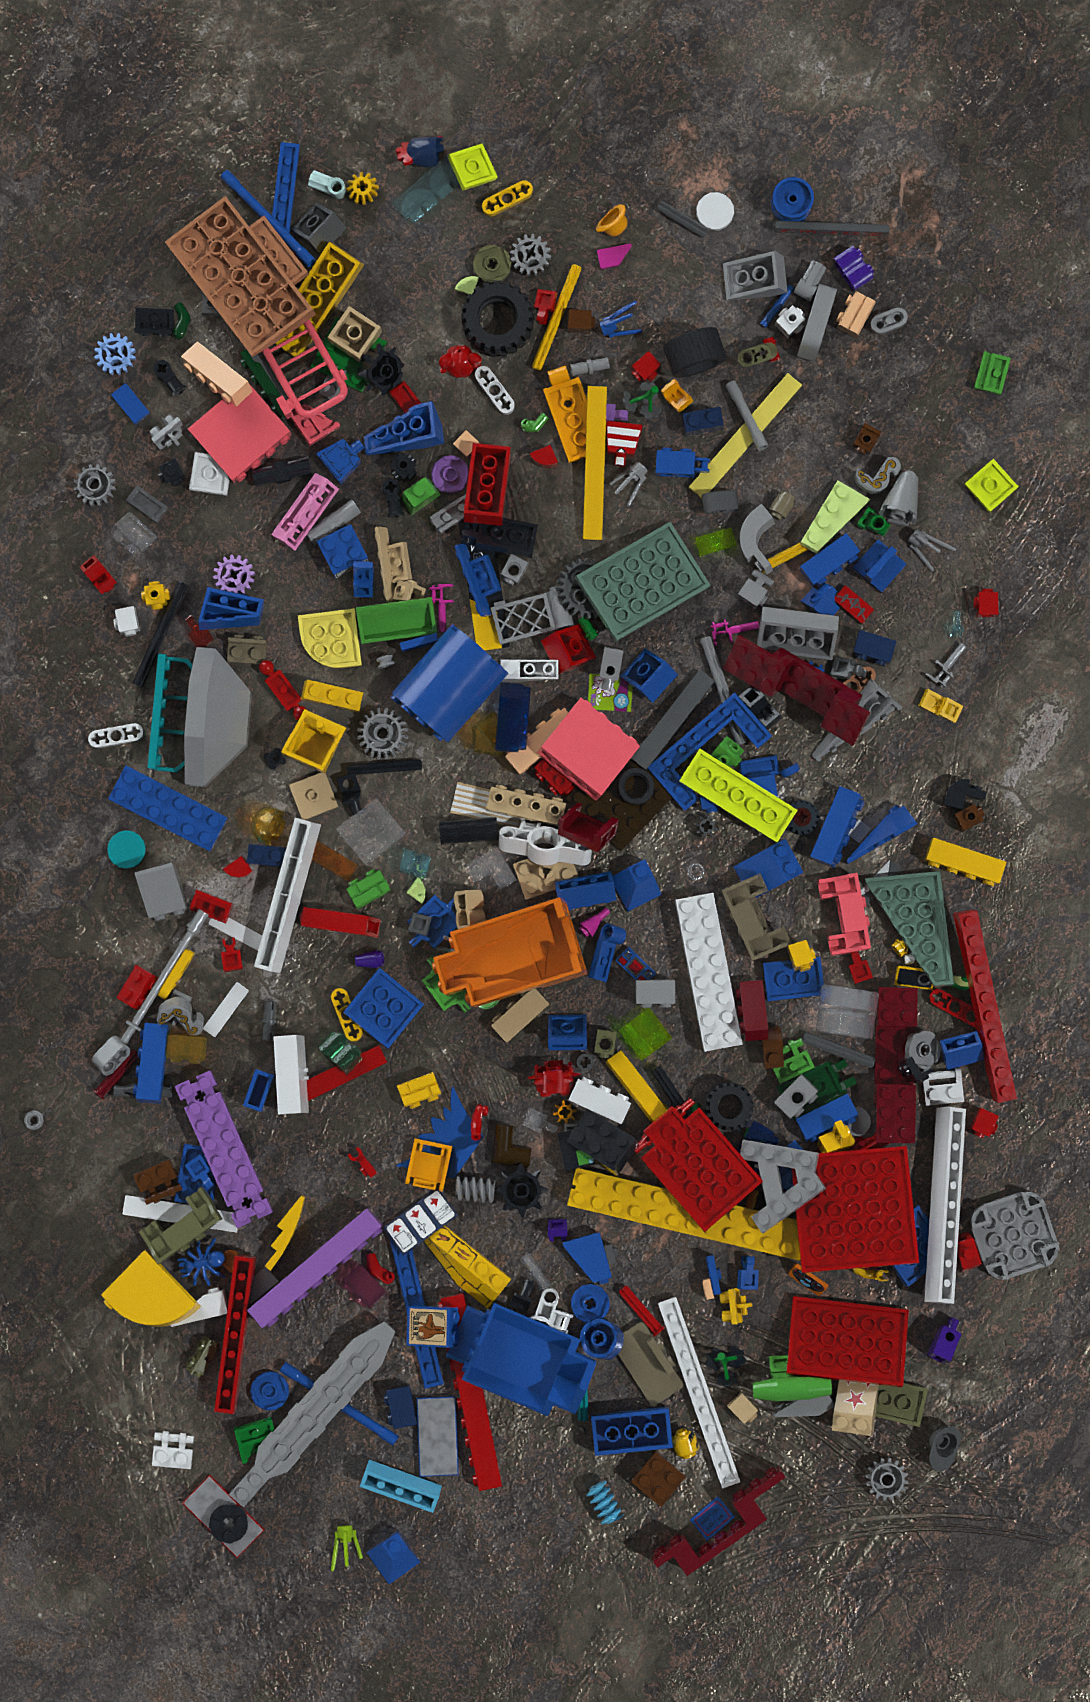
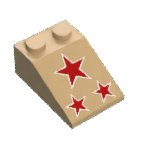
[832,1380,879,1436]

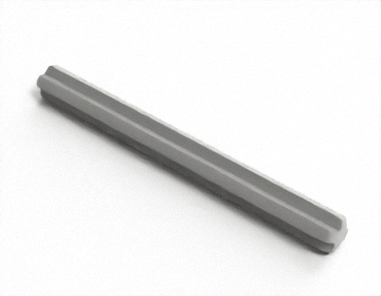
[701,636,746,745]

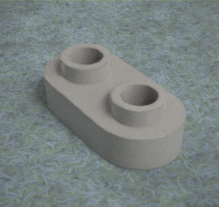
[870,308,908,335]

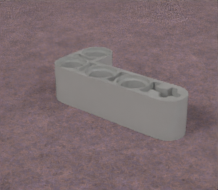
[797,284,837,362]

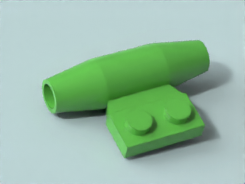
[752,1355,832,1401]

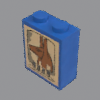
[407,1305,460,1348]

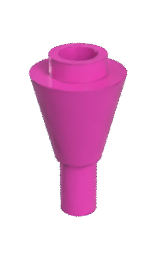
[579,907,610,938]

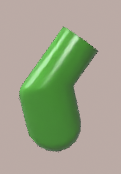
[521,413,549,432]

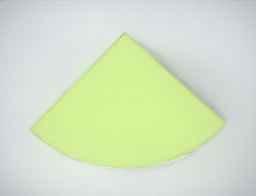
[455,276,479,295]
[407,877,426,904]

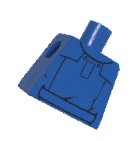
[317,439,365,485]

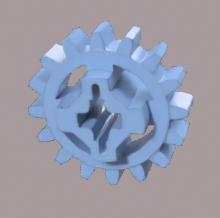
[94,333,136,375]

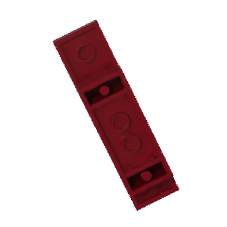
[723,635,871,746]
[874,987,918,1143]
[652,1466,785,1576]

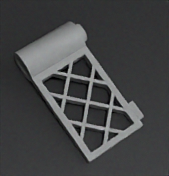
[491,585,574,645]

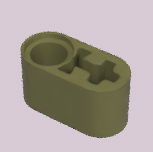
[738,342,778,367]

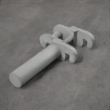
[925,643,967,688]

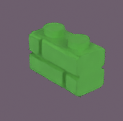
[346,869,391,909]

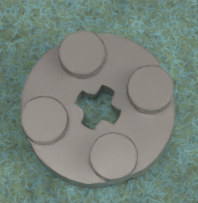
[905,1030,941,1069]

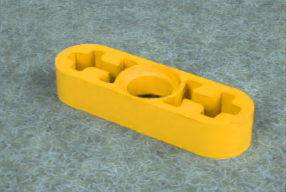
[482,180,533,217]
[157,948,195,1000]
[331,988,363,1041]

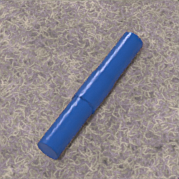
[759,284,794,328]

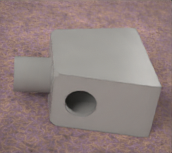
[599,646,624,691]

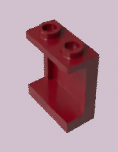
[557,802,619,852]

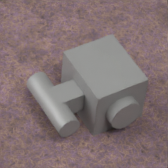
[737,568,774,609]

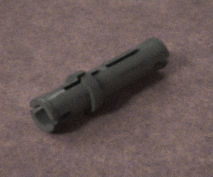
[114,1083,173,1099]

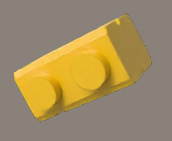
[397,1072,442,1109]

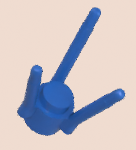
[599,301,643,338]

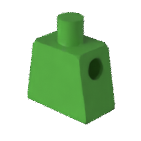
[400,477,441,515]

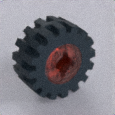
[787,800,819,835]

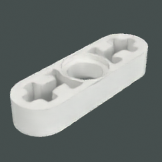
[475,366,514,415]
[88,723,144,748]

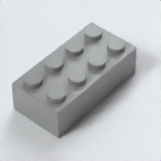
[757,607,839,660]

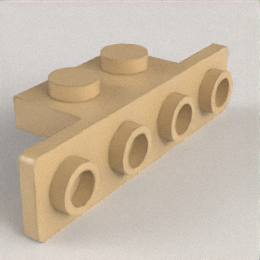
[375,526,412,602]

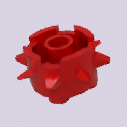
[527,1060,581,1097]

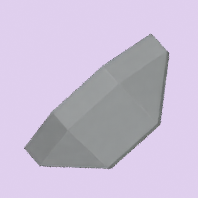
[184,647,252,787]

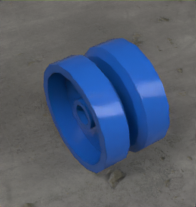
[771,177,814,222]

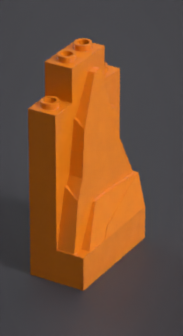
[432,897,588,1007]

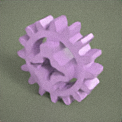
[213,555,255,595]

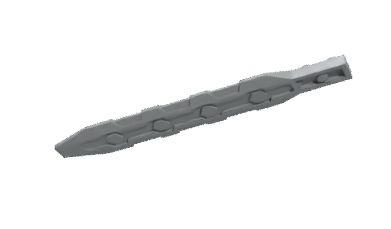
[229,1321,395,1507]

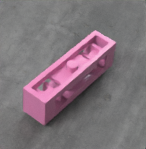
[271,473,339,551]

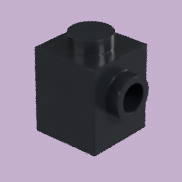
[158,458,186,488]

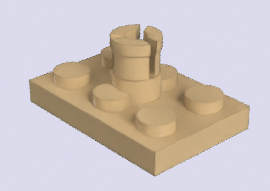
[513,858,578,900]

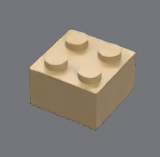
[328,306,382,363]

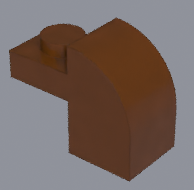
[761,1025,784,1069]

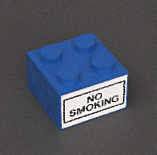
[317,524,369,578]

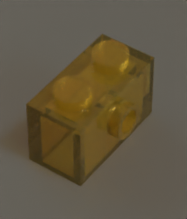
[166,1034,207,1064]

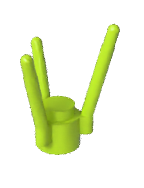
[331,1525,363,1571]

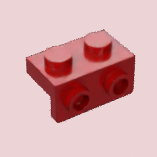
[117,965,159,1011]

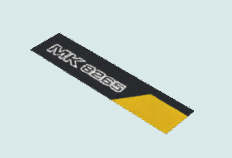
[458,519,510,651]

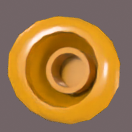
[596,204,628,237]

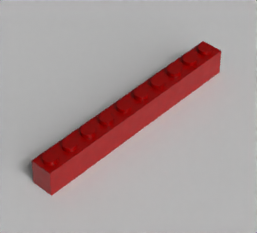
[953,909,1017,1103]
[438,1293,502,1491]

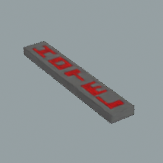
[774,221,890,237]

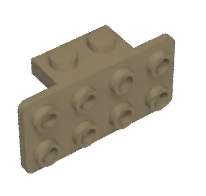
[618,1322,683,1406]

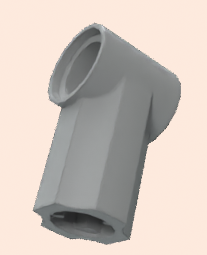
[794,261,826,302]

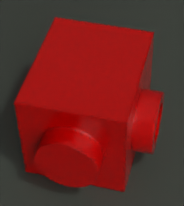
[631,351,661,382]
[973,589,998,617]
[970,1108,999,1139]

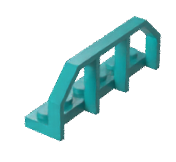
[147,654,193,773]

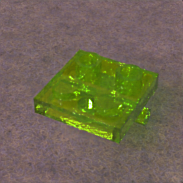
[618,1008,672,1061]

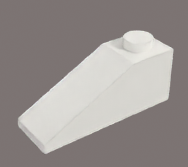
[171,1287,228,1327]

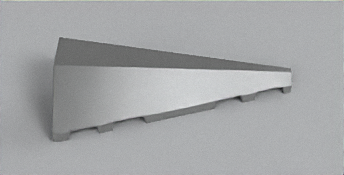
[812,678,903,762]

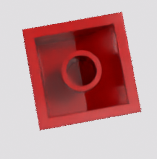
[541,624,596,675]

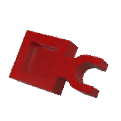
[221,937,243,973]

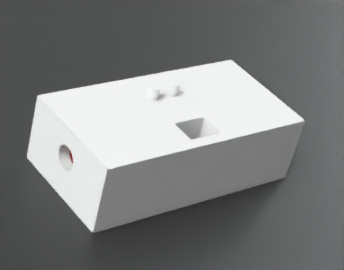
[274,1035,309,1114]

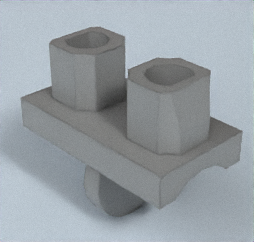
[149,414,186,450]

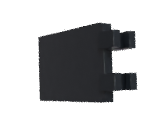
[461,518,538,558]

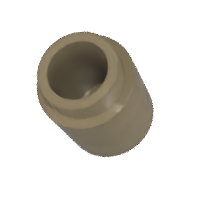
[769,491,795,521]

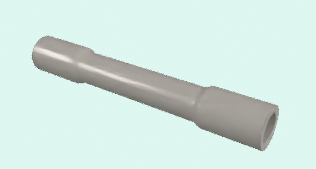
[726,381,768,451]

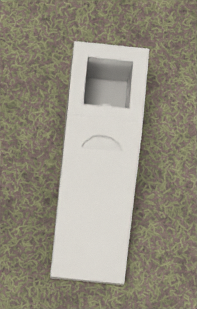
[501,660,558,682]

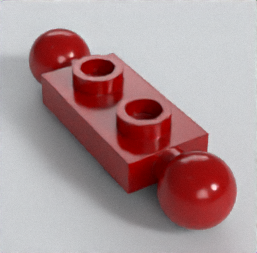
[259,660,307,720]

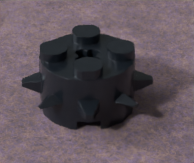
[357,343,405,396]
[495,1164,548,1217]

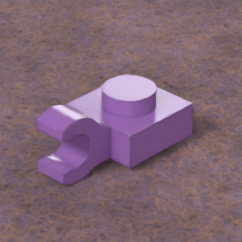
[606,404,628,421]

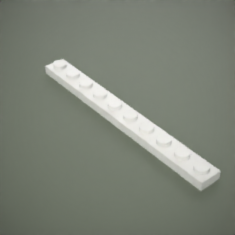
[658,1297,740,1488]

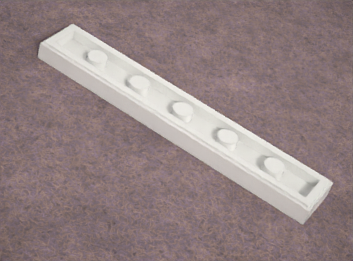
[122,1195,238,1233]

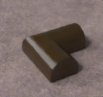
[491,1124,532,1167]

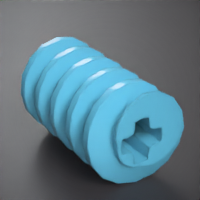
[586,1480,624,1525]

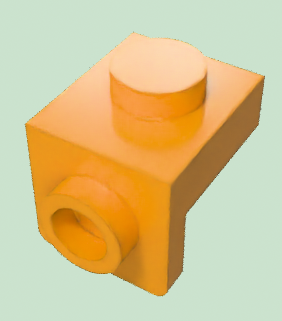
[661,379,693,413]

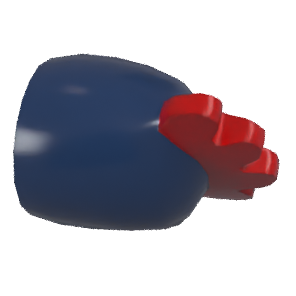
[396,136,444,168]

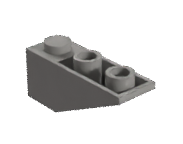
[772,1395,835,1417]

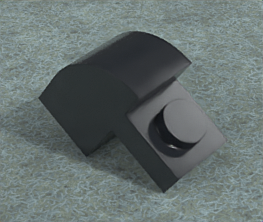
[739,686,782,730]
[942,779,987,811]

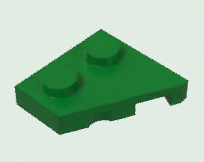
[234,1417,274,1464]

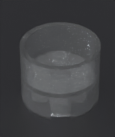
[815,985,879,1040]

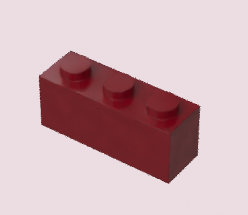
[736,980,768,1041]

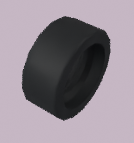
[618,768,654,805]

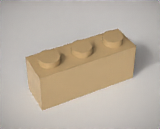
[491,989,549,1043]

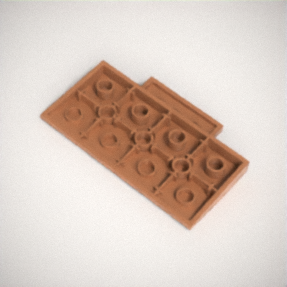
[165,196,316,357]

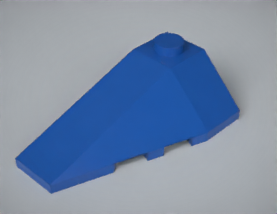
[364,401,444,455]
[845,805,917,864]

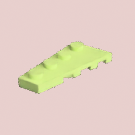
[800,480,870,553]

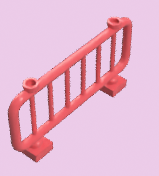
[262,319,348,419]

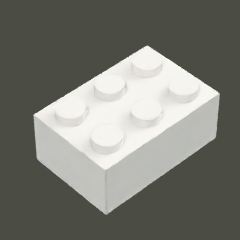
[568,1077,631,1124]

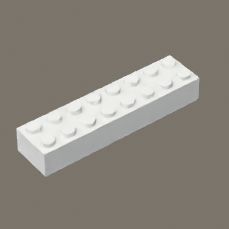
[675,893,742,1052]

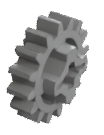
[510,234,551,276]

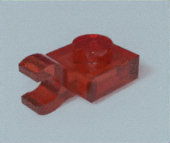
[185,615,214,648]

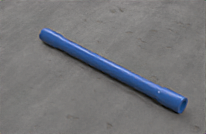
[220,170,316,267]
[280,1362,399,1446]

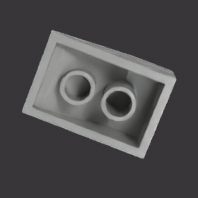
[723,251,788,301]

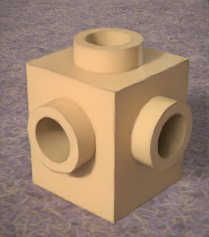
[392,579,426,602]

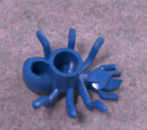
[177,1238,226,1286]

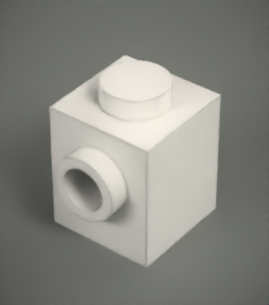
[113,606,140,637]

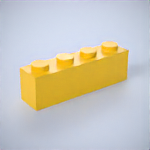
[924,837,1006,887]

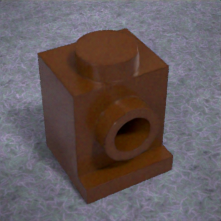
[852,423,881,455]
[953,804,985,832]

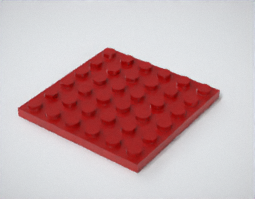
[791,1146,919,1273]

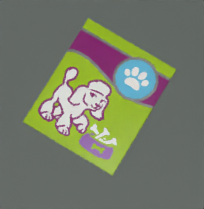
[588,673,633,712]

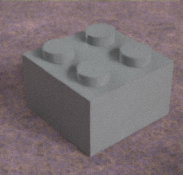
[635,979,675,1008]

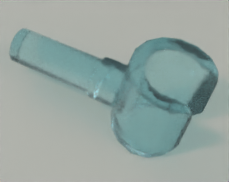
[950,611,964,638]

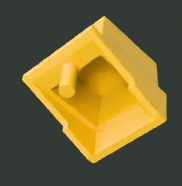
[281,709,347,774]

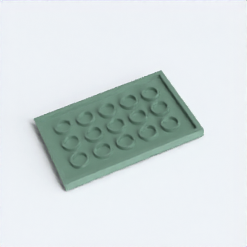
[575,522,711,642]

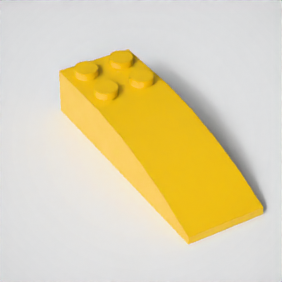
[275,242,365,357]

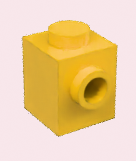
[787,940,816,972]

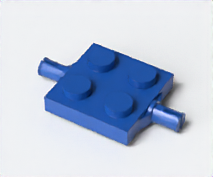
[407,895,457,949]

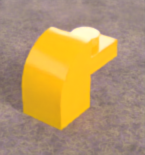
[817,1120,855,1153]

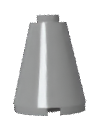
[879,470,919,526]

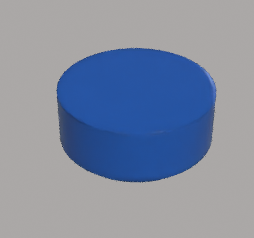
[780,763,800,778]

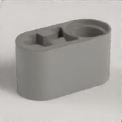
[92,1036,130,1075]

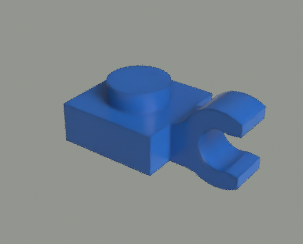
[185,1154,215,1189]
[737,1255,759,1290]

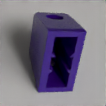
[926,1317,961,1364]

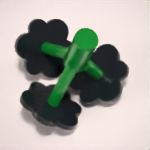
[706,1346,746,1387]

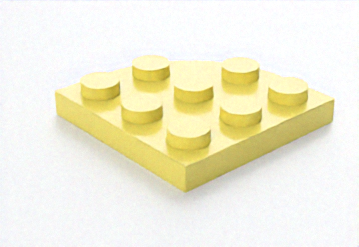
[298,608,362,668]

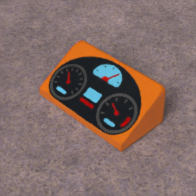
[788,1263,828,1296]

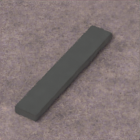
[631,670,715,771]

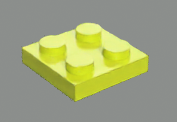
[448,143,498,191]
[964,459,1019,513]

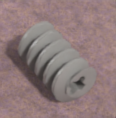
[455,1176,495,1203]

